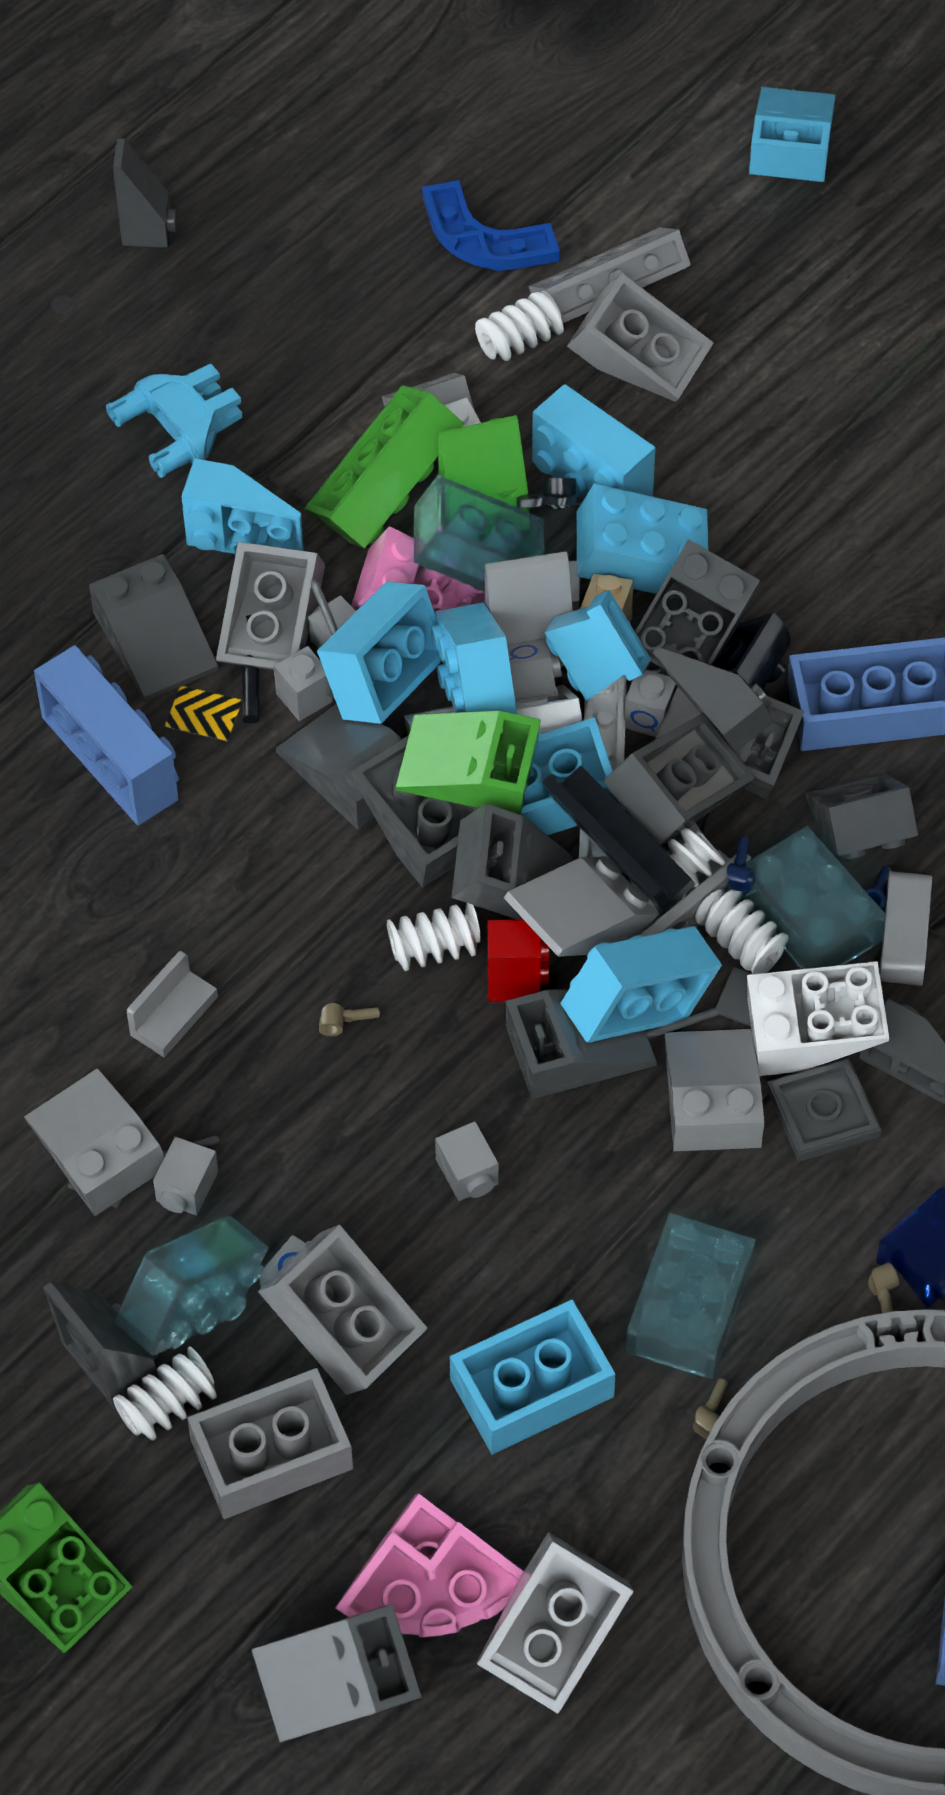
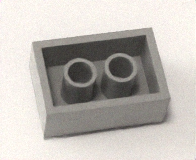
[258,1224,428,1395]
[187,1368,353,1519]

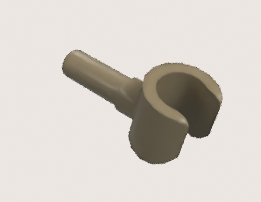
[319,1003,380,1036]
[868,1263,899,1313]
[692,1378,728,1440]

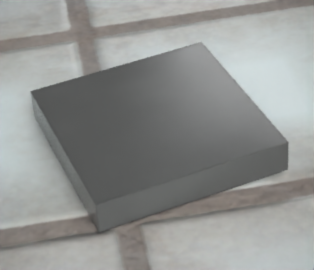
[767,1057,882,1162]

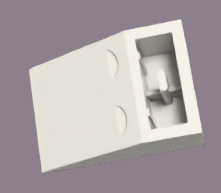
[747,961,889,1076]

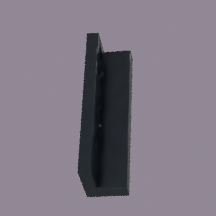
[542,766,695,914]

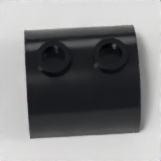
[713,612,791,696]

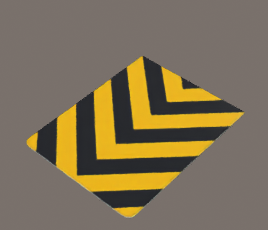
[165,686,243,741]

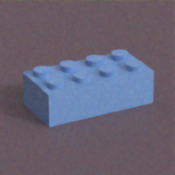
[786,638,945,751]
[34,645,179,826]

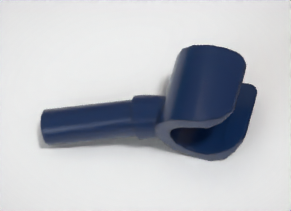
[726,837,755,893]
[860,866,892,918]

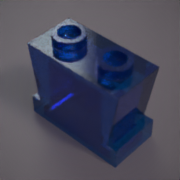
[876,1187,945,1308]

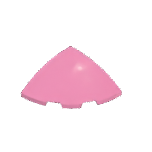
[335,1494,524,1637]

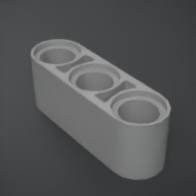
[879,871,932,986]

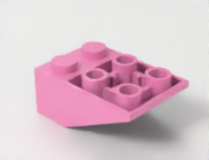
[351,526,485,615]

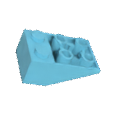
[749,87,836,182]
[181,458,304,555]

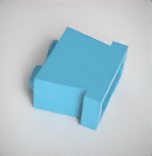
[544,590,651,701]

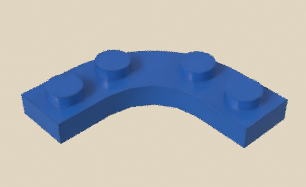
[422,180,560,271]

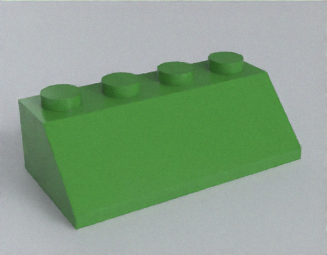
[304,385,464,549]

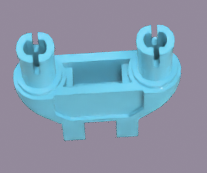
[106,364,243,478]

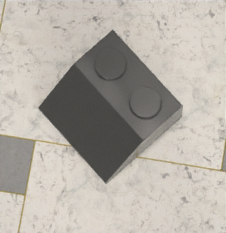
[805,772,918,859]

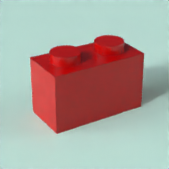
[488,920,549,1002]

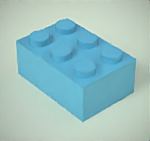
[532,384,655,497]
[577,484,708,594]
[317,582,442,724]
[431,602,517,714]
[521,717,625,835]
[560,926,722,1043]
[450,1299,615,1455]

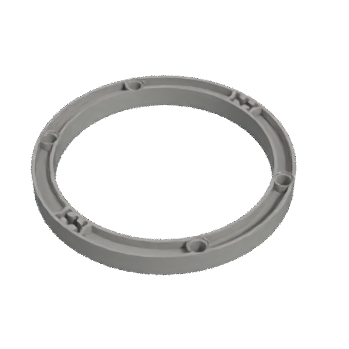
[682,1309,945,1795]

